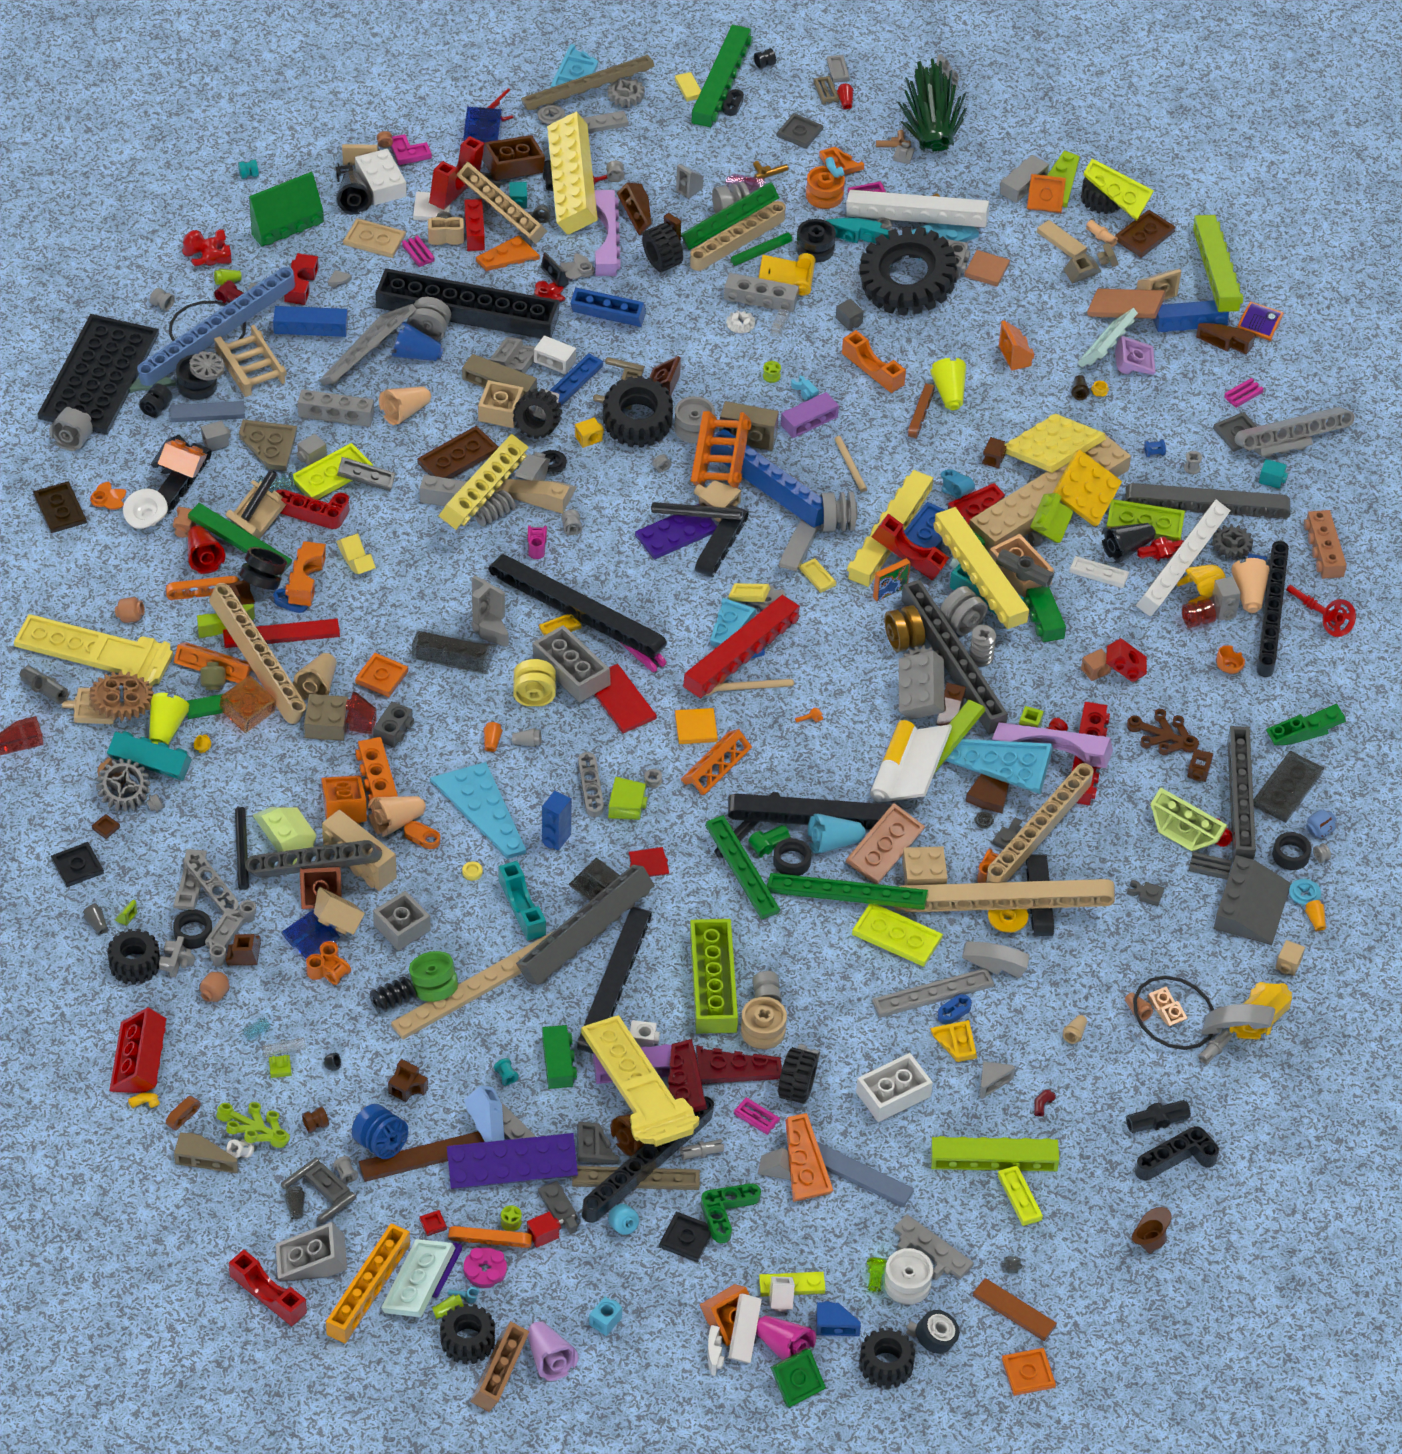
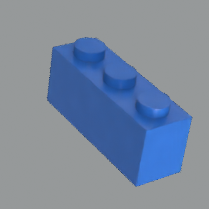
[542,790,572,851]

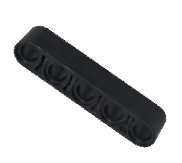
[158,443,212,514]
[695,505,749,577]
[1025,854,1054,936]

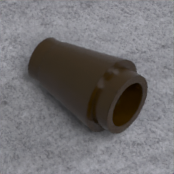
[1071,375,1090,400]

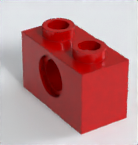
[1106,638,1147,682]

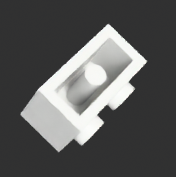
[534,336,576,374]

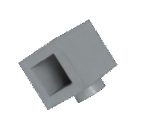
[201,421,231,451]
[297,433,327,466]

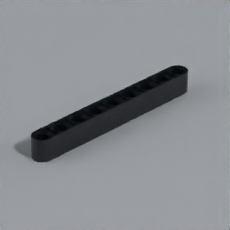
[1256,541,1289,677]
[728,793,903,829]
[577,907,652,1054]
[581,1096,714,1223]

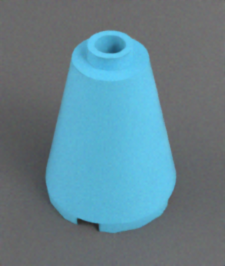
[808,814,865,854]

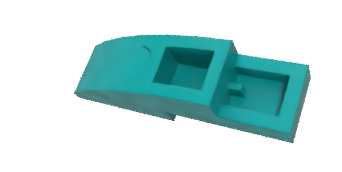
[826,218,890,244]

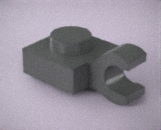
[993,817,1022,849]

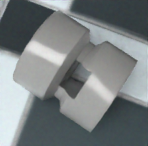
[752,971,782,1003]

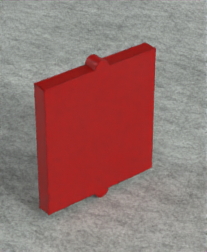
[629,847,669,877]

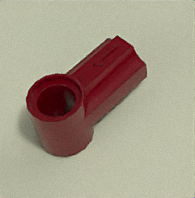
[214,280,244,303]

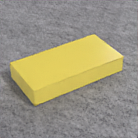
[675,72,701,102]
[799,558,836,593]
[728,583,770,602]

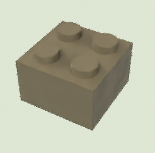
[304,694,349,741]

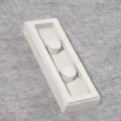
[1069,556,1129,588]
[728,1294,762,1363]

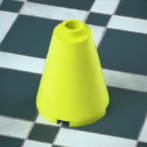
[930,358,966,410]
[149,693,189,745]

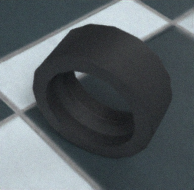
[1272,832,1312,870]
[773,838,811,876]
[173,909,212,949]

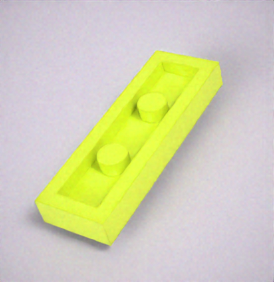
[997,1165,1043,1226]
[759,1272,826,1297]

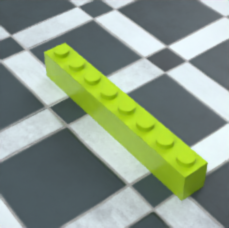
[1193,215,1243,312]

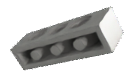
[724,273,799,312]
[298,389,374,427]

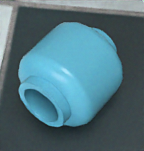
[608,1204,639,1235]

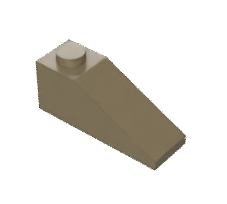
[174,1132,238,1174]

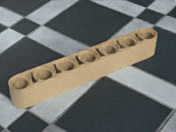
[690,201,786,271]

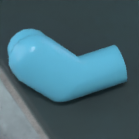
[825,157,844,178]

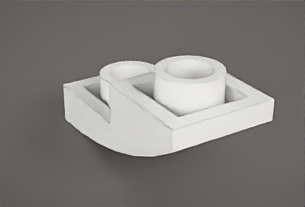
[707,1325,725,1376]

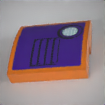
[1237,301,1284,341]

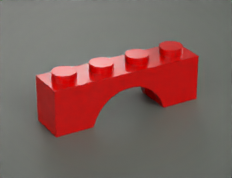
[871,514,949,581]
[228,1249,307,1327]

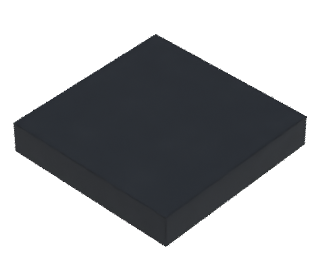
[51,842,104,888]
[659,1211,712,1262]

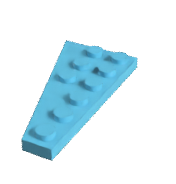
[945,739,1053,794]
[430,762,526,859]

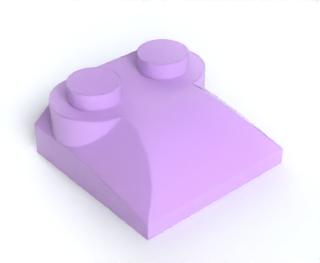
[1115,336,1156,375]

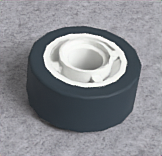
[916,1310,960,1354]

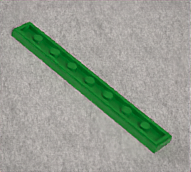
[767,873,928,910]

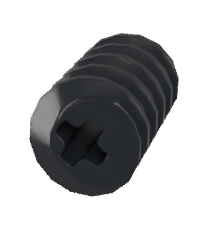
[370,976,417,1014]

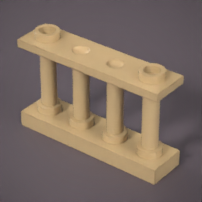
[214,325,287,397]

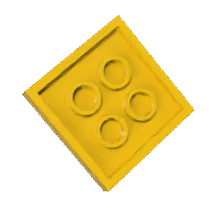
[1053,449,1122,527]

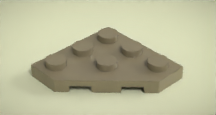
[239,419,297,471]

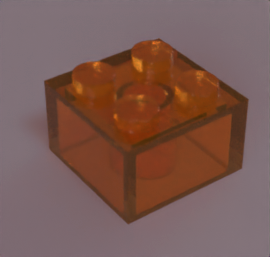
[219,675,276,733]

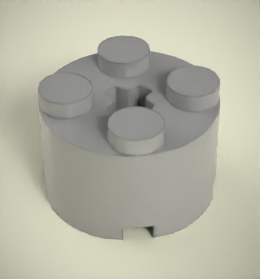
[49,407,93,451]

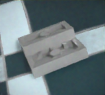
[489,337,535,373]

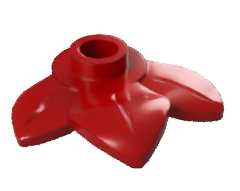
[534,280,565,302]

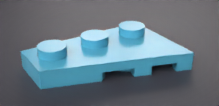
[710,598,756,647]

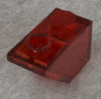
[346,692,377,734]

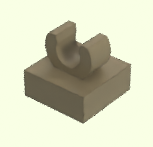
[1097,242,1119,267]

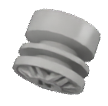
[712,182,749,214]
[820,492,857,532]

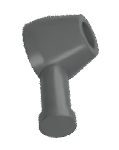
[527,204,550,223]

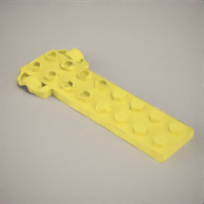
[14,614,173,686]
[581,1015,700,1147]

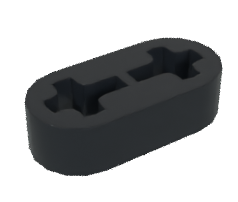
[723,89,744,116]

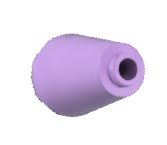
[527,1322,579,1381]

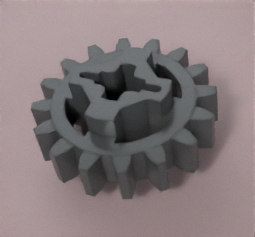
[1212,524,1253,560]

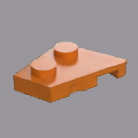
[819,147,864,175]

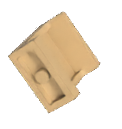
[225,480,286,539]

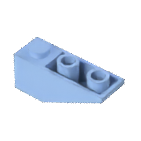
[463,1086,504,1142]

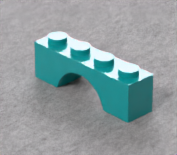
[498,861,546,941]

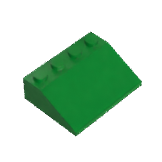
[249,171,324,247]

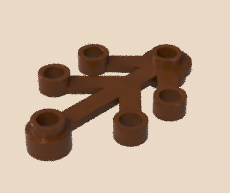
[1127,709,1199,755]

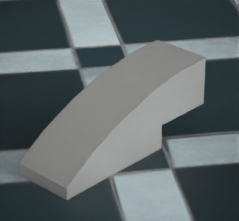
[962,942,1029,978]

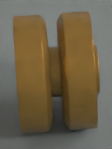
[884,605,925,652]

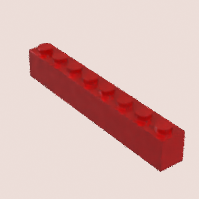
[683,594,800,699]

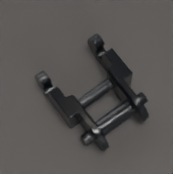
[336,162,353,182]

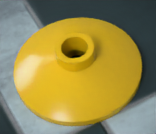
[988,909,1028,933]

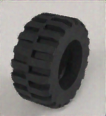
[603,376,673,448]

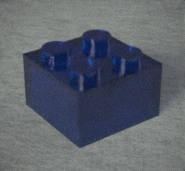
[463,106,503,143]

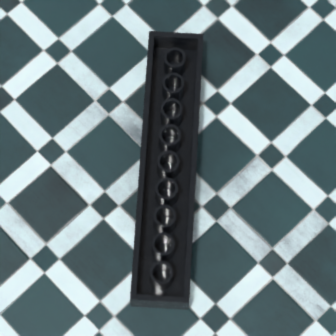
[375,268,559,339]

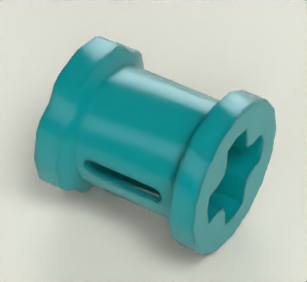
[493,1058,519,1086]

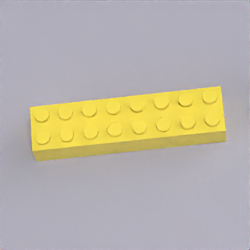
[547,111,598,234]

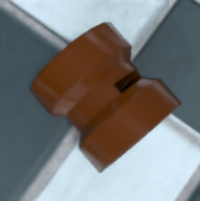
[302,1106,329,1133]

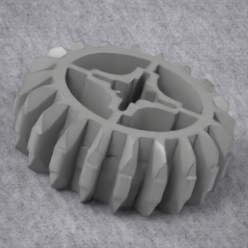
[96,758,150,812]

